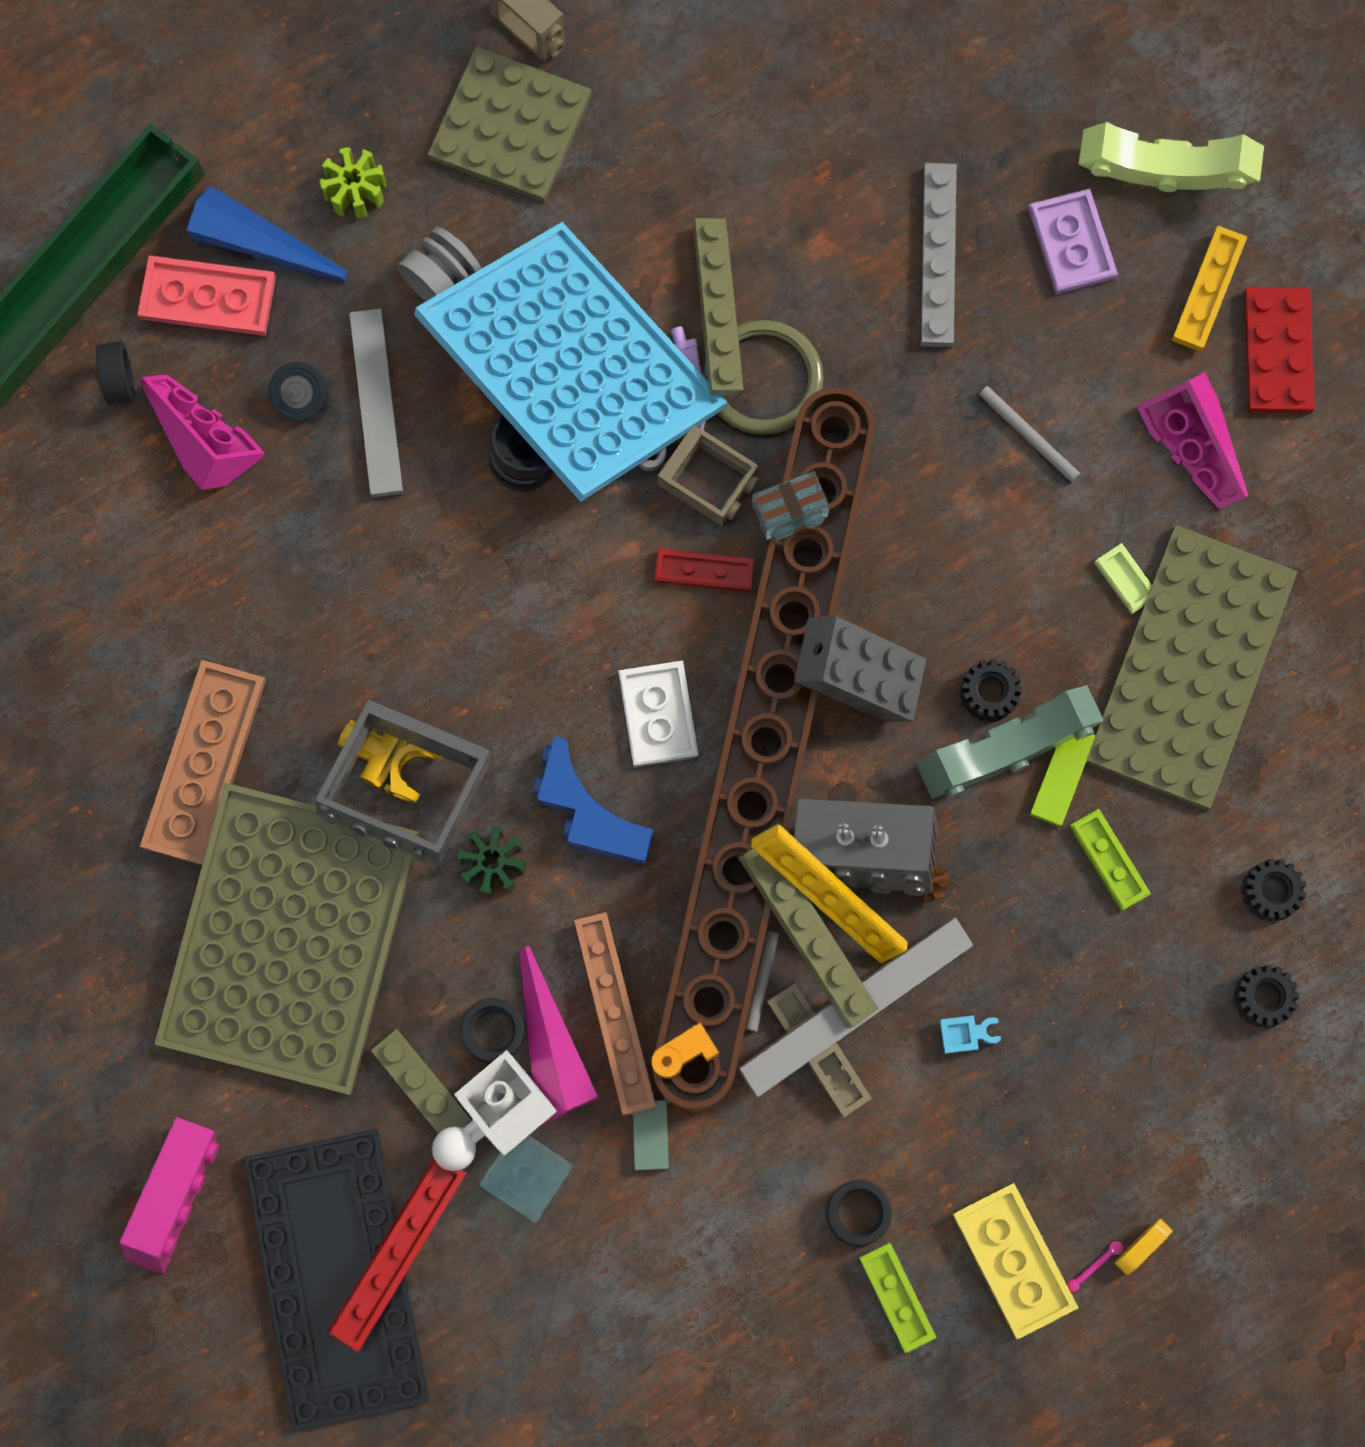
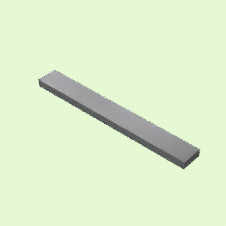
[737,917,973,1097]

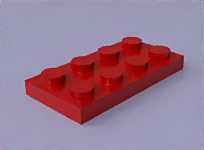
[1244,287,1315,413]

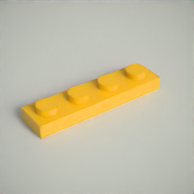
[1172,226,1247,352]

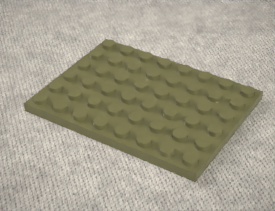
[154,782,420,1095]

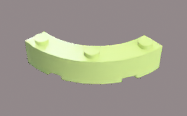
[1079,122,1264,192]

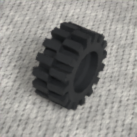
[960,659,1022,722]
[1241,858,1307,922]
[1234,965,1300,1028]

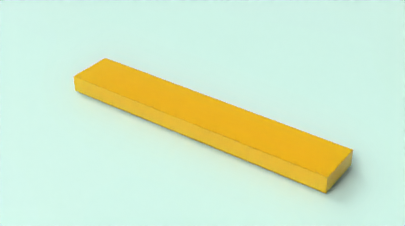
[751,824,908,964]

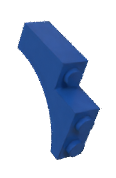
[533,736,654,866]

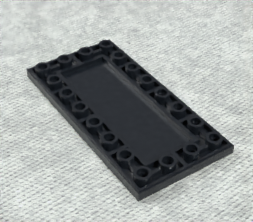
[243,1128,430,1432]

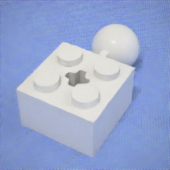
[432,1050,557,1171]

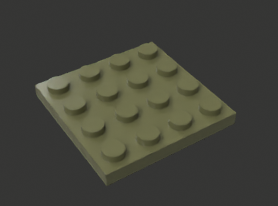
[428,46,592,203]

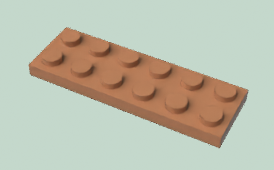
[140,660,266,866]

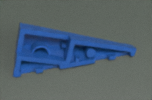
[187,186,348,283]

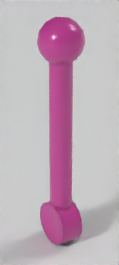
[1066,1241,1123,1293]

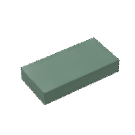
[633,1100,669,1171]

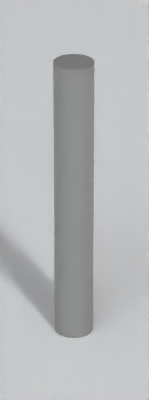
[745,931,779,1032]

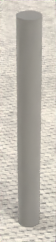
[979,386,1080,483]

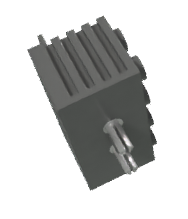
[794,798,938,896]

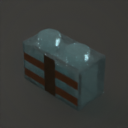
[752,471,829,540]

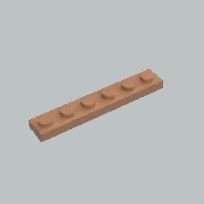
[574,912,656,1117]

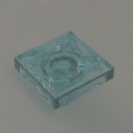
[479,1135,574,1224]

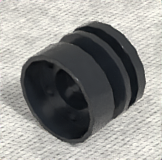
[489,415,554,492]

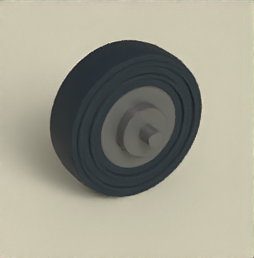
[268,362,327,421]

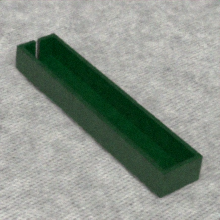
[0,123,205,410]

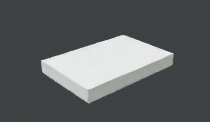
[618,660,699,768]

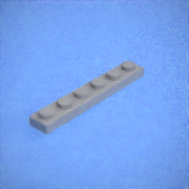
[921,163,956,347]

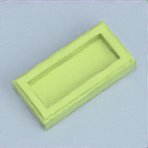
[1094,543,1152,614]

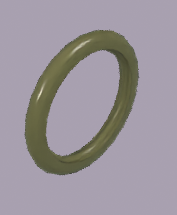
[703,320,824,435]

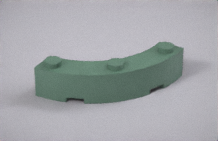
[916,685,1104,799]

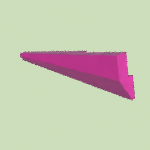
[519,946,598,1127]

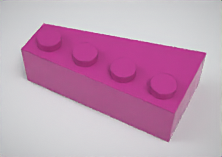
[120,1117,219,1275]

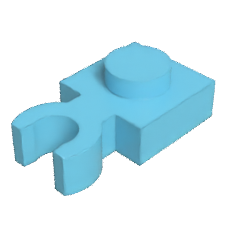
[939,1015,1001,1054]

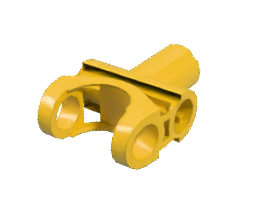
[338,720,442,803]

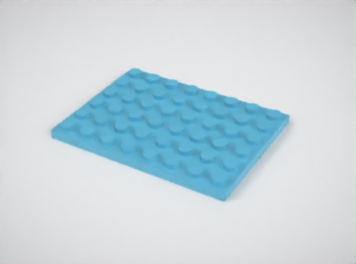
[414,222,727,502]

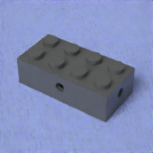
[794,616,926,722]

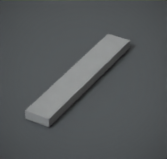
[350,309,404,498]

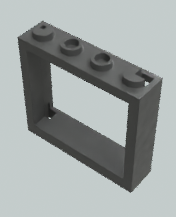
[315,699,490,865]

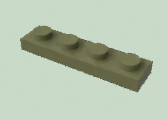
[371,1029,472,1134]

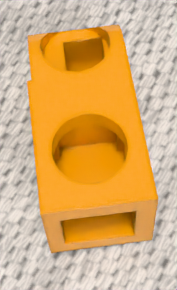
[652,1023,719,1079]

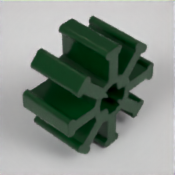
[457,826,526,898]

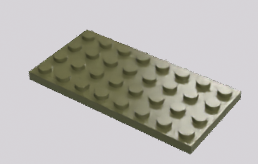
[1086,524,1298,811]

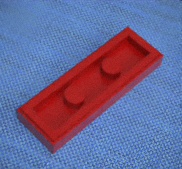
[654,548,755,592]

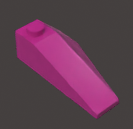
[1137,372,1248,509]
[140,375,264,490]

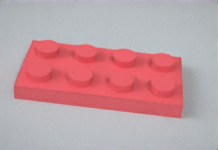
[138,256,276,336]

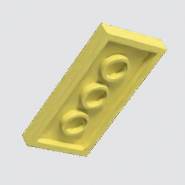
[952,1183,1078,1340]

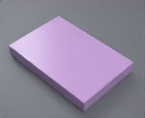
[1028,189,1118,294]

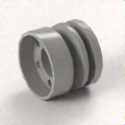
[397,226,482,301]

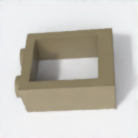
[489,0,566,63]
[658,425,760,526]

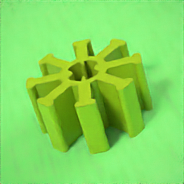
[320,147,387,219]

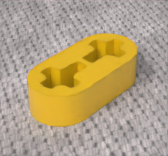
[1114,1218,1172,1276]

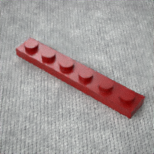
[326,1157,466,1352]

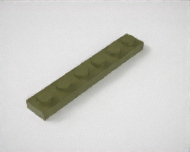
[693,218,744,396]
[738,848,879,1028]

